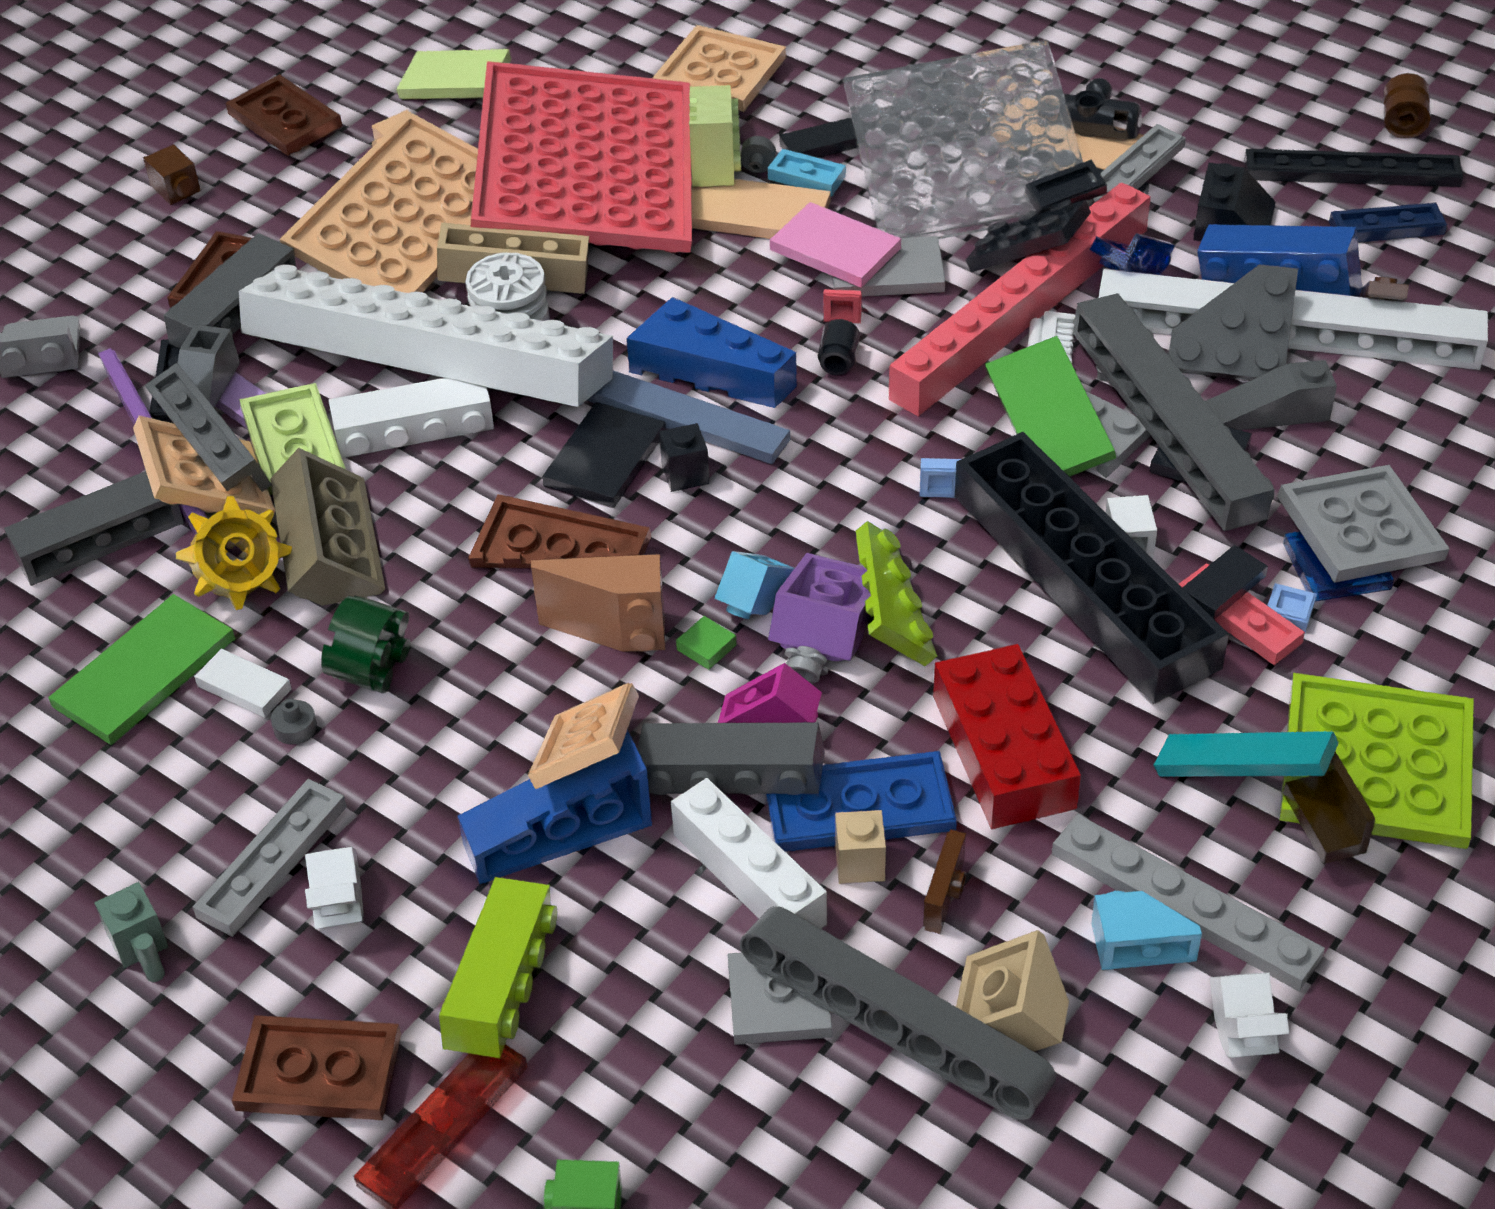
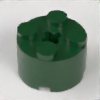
[321,595,411,694]

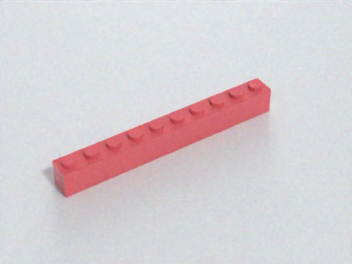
[889,182,1151,417]

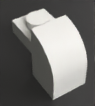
[305,847,363,929]
[1209,973,1289,1058]

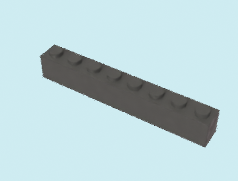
[1073,293,1275,531]

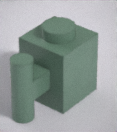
[94,882,168,982]

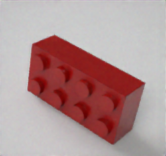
[933,644,1081,830]

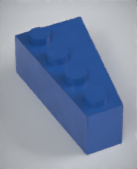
[1197,225,1362,297]
[458,730,652,884]

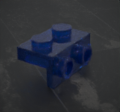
[1089,233,1175,275]

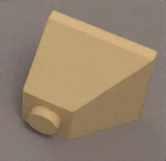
[956,930,1069,1052]

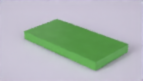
[985,335,1116,476]
[48,594,235,745]

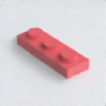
[1179,563,1305,665]

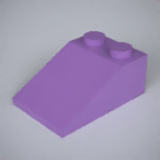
[768,553,871,661]

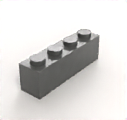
[164,233,296,348]
[4,471,184,586]
[637,722,825,795]

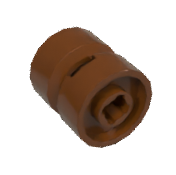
[1383,73,1431,139]

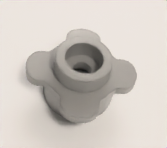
[784,646,828,683]

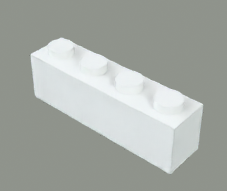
[328,378,494,458]
[671,778,827,929]

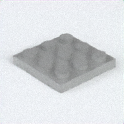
[1277,465,1450,583]

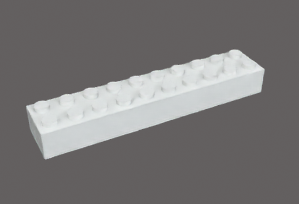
[239,265,613,407]

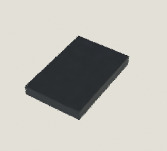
[542,402,666,508]

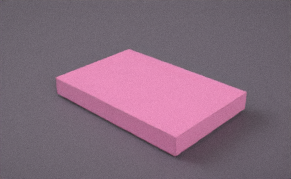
[770,202,901,288]

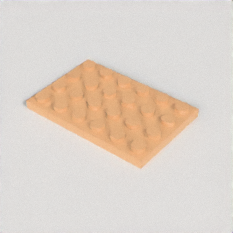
[280,111,478,293]

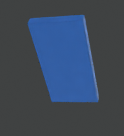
[766,751,957,852]

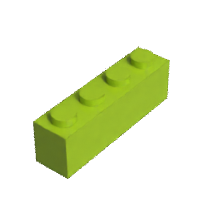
[439,877,558,1058]

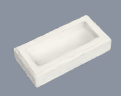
[194,648,291,718]

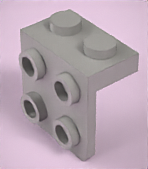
[0,315,80,378]

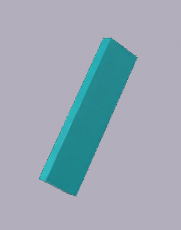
[1153,731,1339,777]

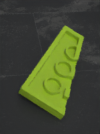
[856,521,937,666]

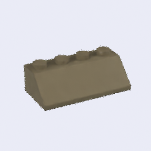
[270,448,385,606]

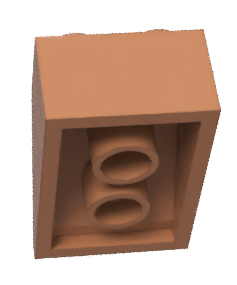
[531,554,665,652]

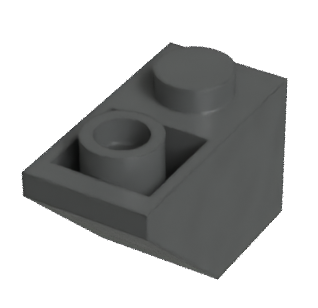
[178,324,240,408]

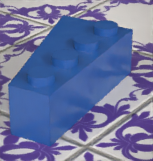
[626,297,797,408]

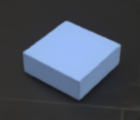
[920,458,961,498]
[1267,583,1317,632]

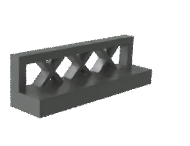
[144,363,272,492]

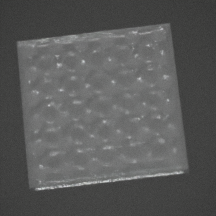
[843,39,1095,239]

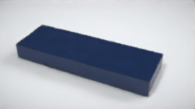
[1329,202,1447,242]

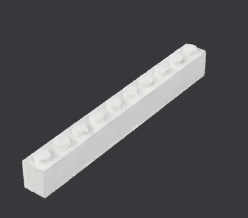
[1099,269,1488,370]

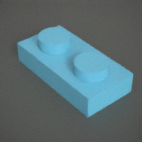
[768,149,846,196]

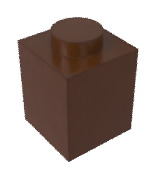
[143,144,201,205]

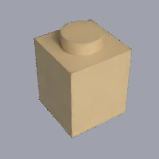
[835,810,886,884]

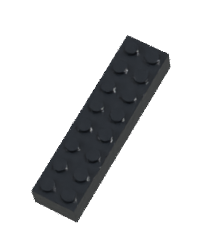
[954,432,1229,704]

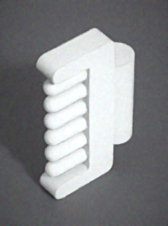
[1027,311,1075,364]

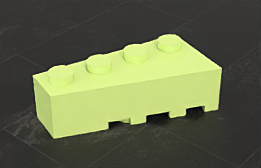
[689,85,741,187]

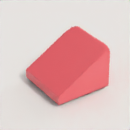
[823,289,862,323]

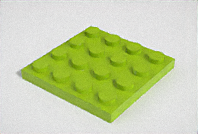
[1279,673,1474,849]

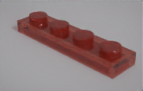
[353,1044,528,1209]

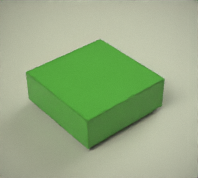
[676,616,737,670]

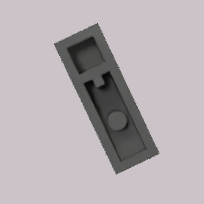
[1207,360,1337,430]

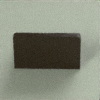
[1283,751,1375,864]

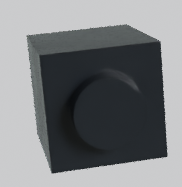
[659,423,710,492]

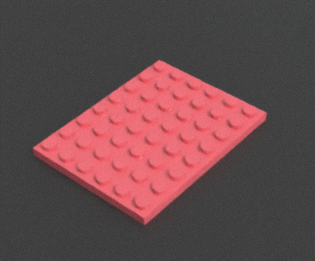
[470,61,692,253]

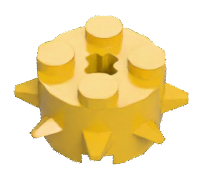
[175,496,292,610]

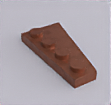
[468,494,651,568]

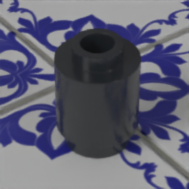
[818,319,860,375]

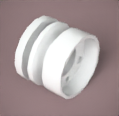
[466,253,550,321]

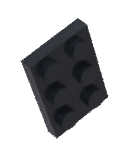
[965,199,1091,273]

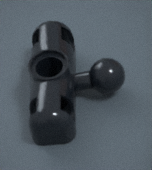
[1037,78,1142,139]

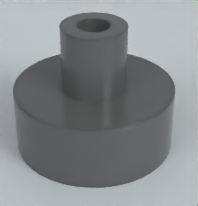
[741,136,776,173]
[271,699,317,745]

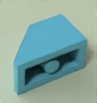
[715,551,795,619]
[1091,891,1202,970]

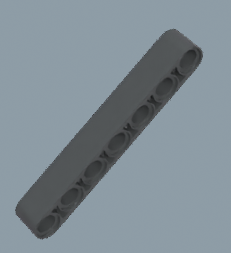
[740,906,1056,1120]

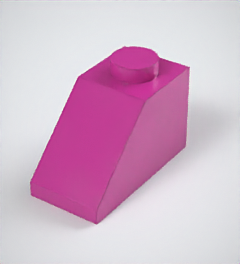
[718,663,822,723]

